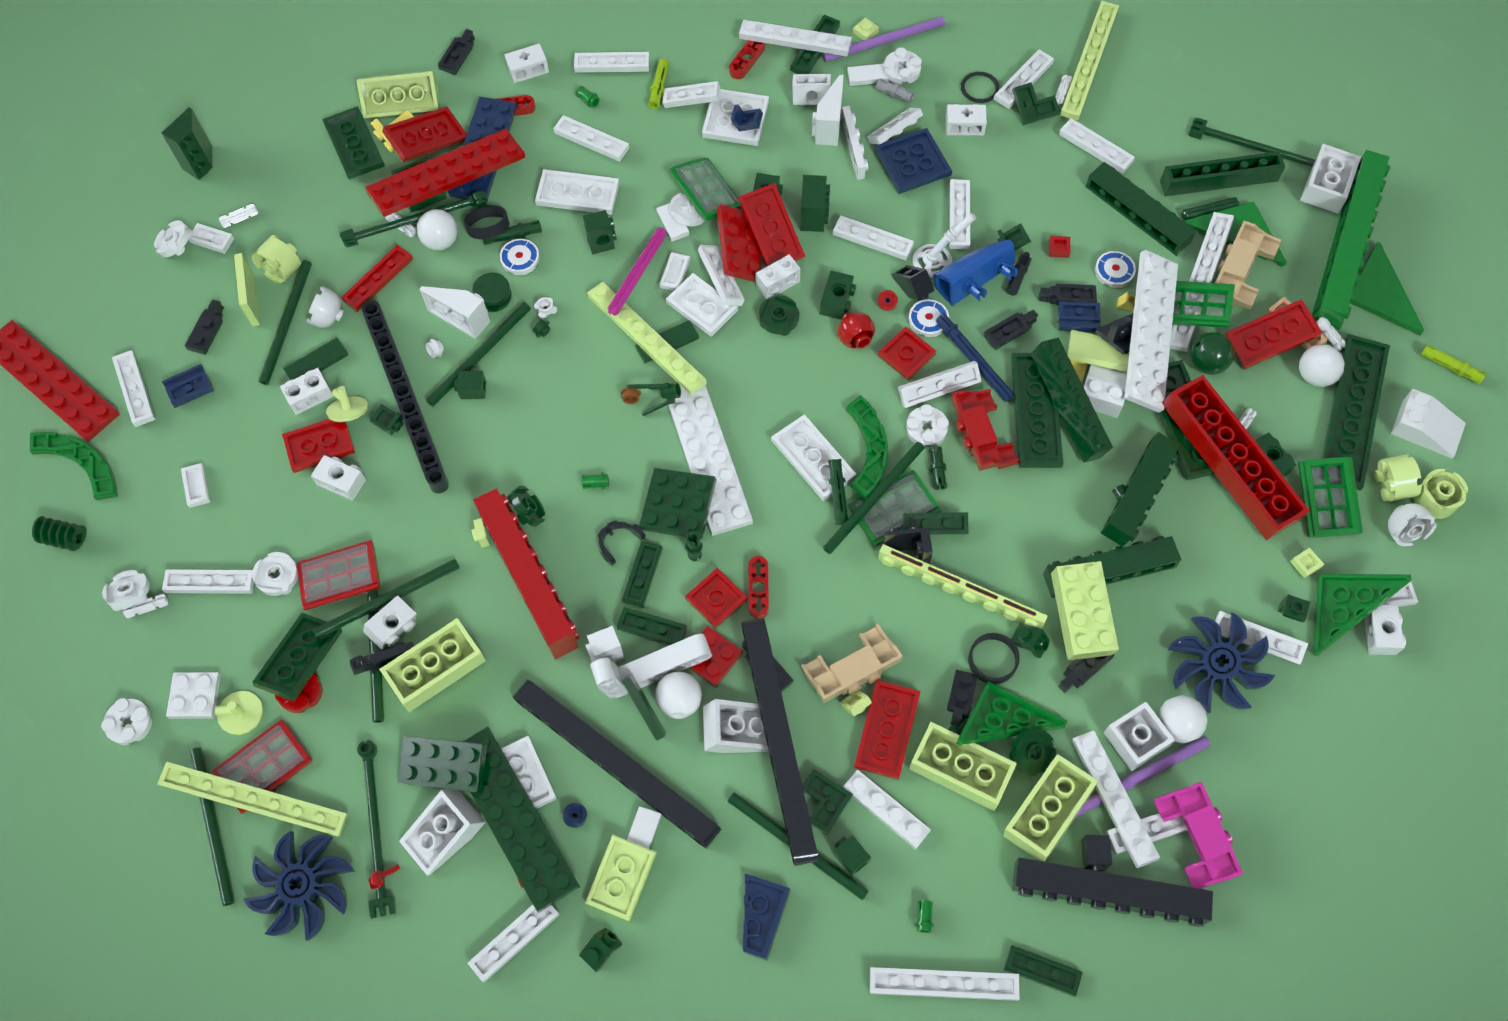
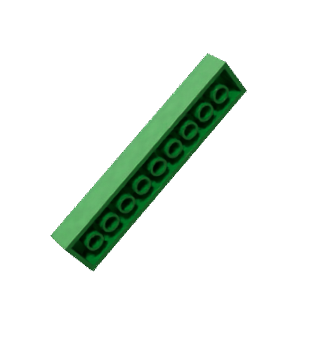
[1312,150,1390,330]

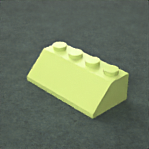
[356,70,439,118]

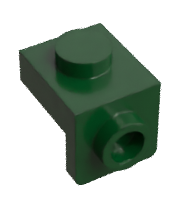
[997,223,1031,251]
[370,404,404,436]
[1278,594,1310,623]
[1011,623,1049,658]
[579,928,622,972]

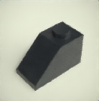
[891,265,935,301]

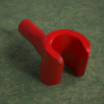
[368,865,400,890]

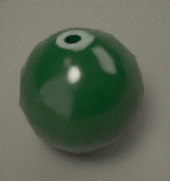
[1190,332,1235,375]

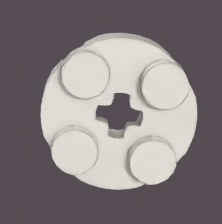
[884,48,922,84]
[154,220,193,257]
[906,404,949,447]
[252,552,298,596]
[102,570,150,611]
[101,698,152,745]

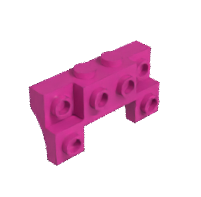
[1153,782,1243,889]

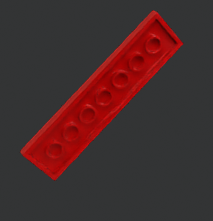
[365,129,525,217]
[0,320,120,442]

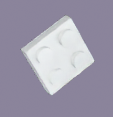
[166,672,221,719]

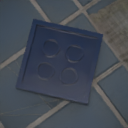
[875,128,952,194]

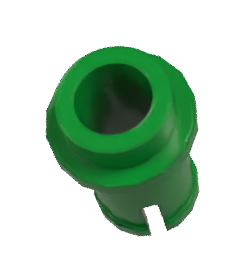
[575,86,600,108]
[582,472,609,489]
[915,900,934,933]

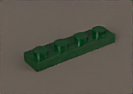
[790,15,840,74]

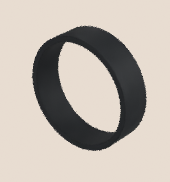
[464,205,510,239]
[968,633,1020,684]

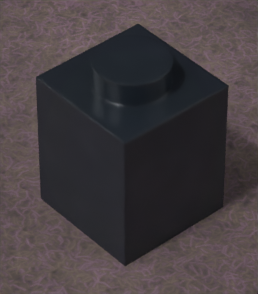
[1081,835,1112,872]

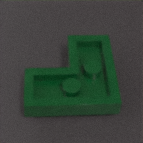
[1012,82,1060,126]
[802,769,853,835]

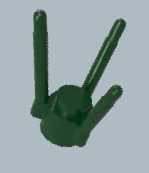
[627,382,681,416]

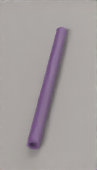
[823,16,945,62]
[1075,736,1210,818]

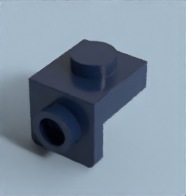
[731,104,763,132]

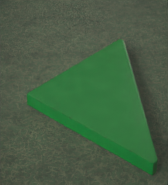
[1184,202,1287,267]
[1351,242,1424,335]
[1313,574,1412,656]
[956,681,1068,745]

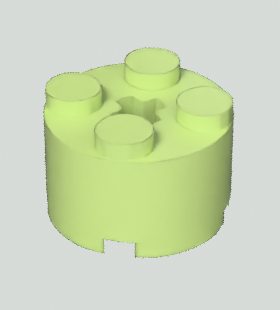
[252,235,301,283]
[1373,454,1422,502]
[1412,469,1468,519]

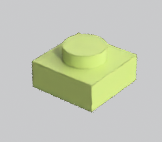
[853,17,879,41]
[471,518,490,548]
[1290,548,1324,579]
[840,690,872,716]

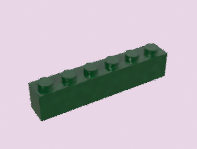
[1160,151,1286,197]
[1085,162,1196,256]
[1031,337,1113,463]
[1100,432,1180,547]
[1043,536,1182,598]

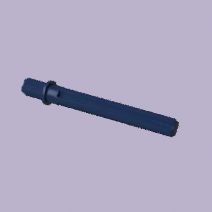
[936,313,1014,402]

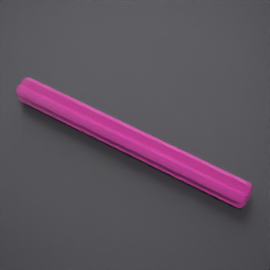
[608,227,666,316]

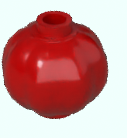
[837,312,875,349]

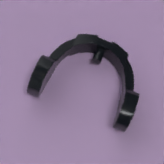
[598,520,646,566]

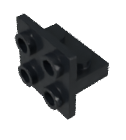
[1095,313,1134,354]

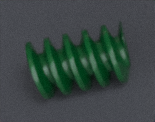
[32,516,87,551]

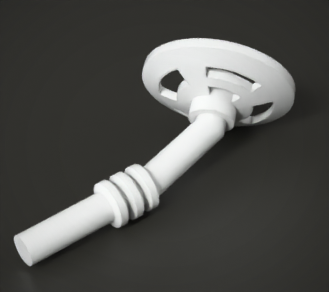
[912,213,976,279]

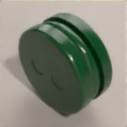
[472,273,512,312]

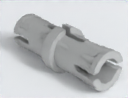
[876,78,915,103]

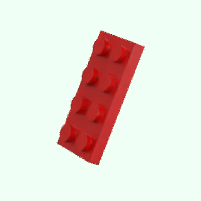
[382,106,467,162]
[738,183,805,267]
[716,204,761,282]
[1225,299,1322,370]
[854,680,921,780]

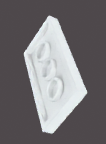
[535,169,620,215]
[771,414,857,501]

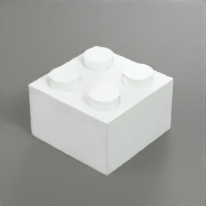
[1103,702,1175,771]

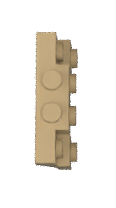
[1215,221,1282,310]
[801,624,903,703]

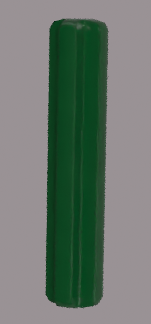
[1182,197,1239,220]

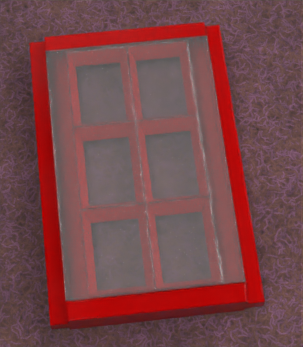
[297,540,380,611]
[211,719,313,814]

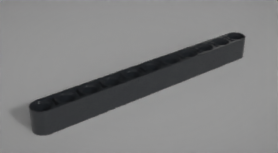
[362,300,449,494]
[741,618,818,866]
[512,679,722,849]

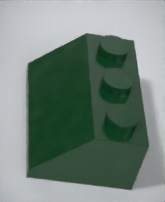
[161,107,213,180]

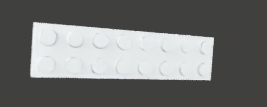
[1124,250,1178,413]
[666,385,753,536]

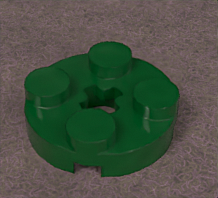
[759,295,800,336]
[507,485,545,527]
[1009,728,1056,776]

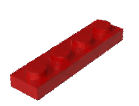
[341,245,413,312]

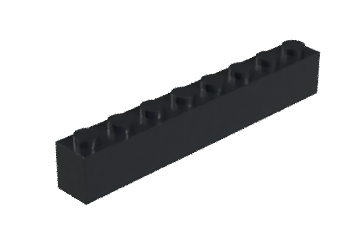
[1012,858,1213,927]

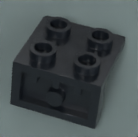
[883,526,933,564]

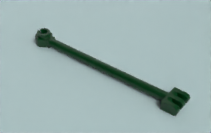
[1188,118,1315,167]
[340,191,488,247]
[357,740,396,919]

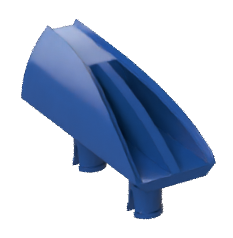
[932,240,1018,306]

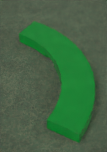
[846,395,888,500]
[30,432,118,500]

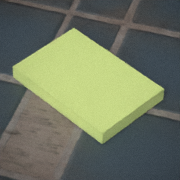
[234,253,260,326]
[1067,330,1129,372]
[585,835,657,921]

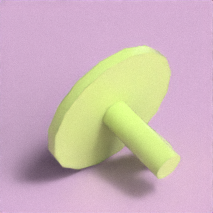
[326,386,368,422]
[215,691,264,735]

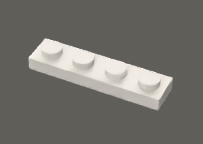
[994,50,1054,109]
[574,52,649,72]
[841,106,868,180]
[553,115,629,162]
[1059,118,1135,174]
[949,179,970,250]
[833,215,914,261]
[698,245,745,306]
[112,350,156,427]
[898,361,981,408]
[162,570,254,594]
[1215,611,1308,665]
[843,770,931,850]
[1105,813,1188,855]
[468,905,559,983]

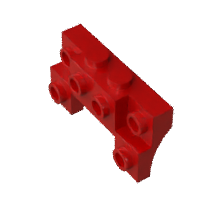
[951,389,1020,471]

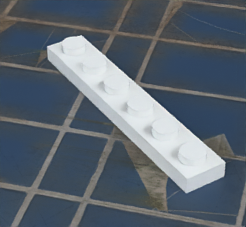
[739,20,852,56]
[1072,730,1160,868]
[870,967,1020,1001]

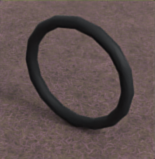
[961,71,999,103]

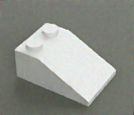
[812,75,844,146]
[1300,144,1361,214]
[419,286,490,339]
[1083,364,1127,418]
[1391,389,1466,459]
[703,699,769,753]
[399,789,486,876]

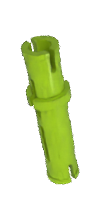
[648,58,670,109]
[1420,344,1487,385]

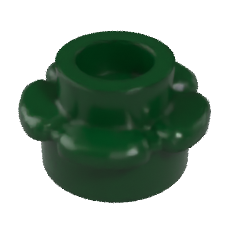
[532,319,551,338]

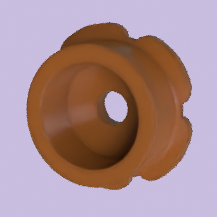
[621,386,641,404]

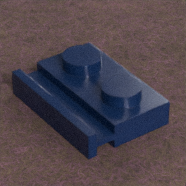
[1058,301,1101,332]
[162,364,214,408]

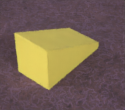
[1116,292,1135,312]

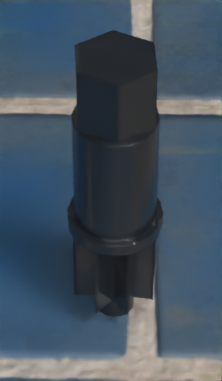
[1006,252,1032,296]

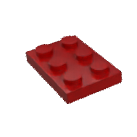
[282,419,356,473]

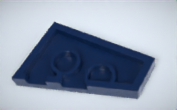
[743,874,791,960]

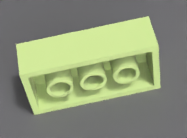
[1051,561,1119,660]
[379,618,486,712]
[909,722,1017,811]
[1003,754,1098,862]

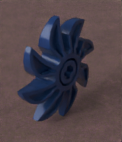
[1167,612,1275,713]
[244,831,355,941]

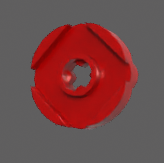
[275,673,323,713]

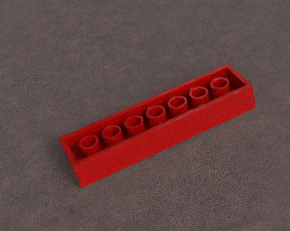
[1162,375,1310,541]
[473,488,580,660]

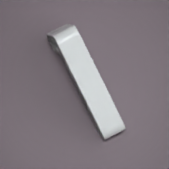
[590,633,712,699]

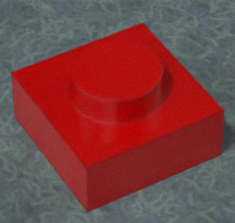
[1049,236,1070,258]

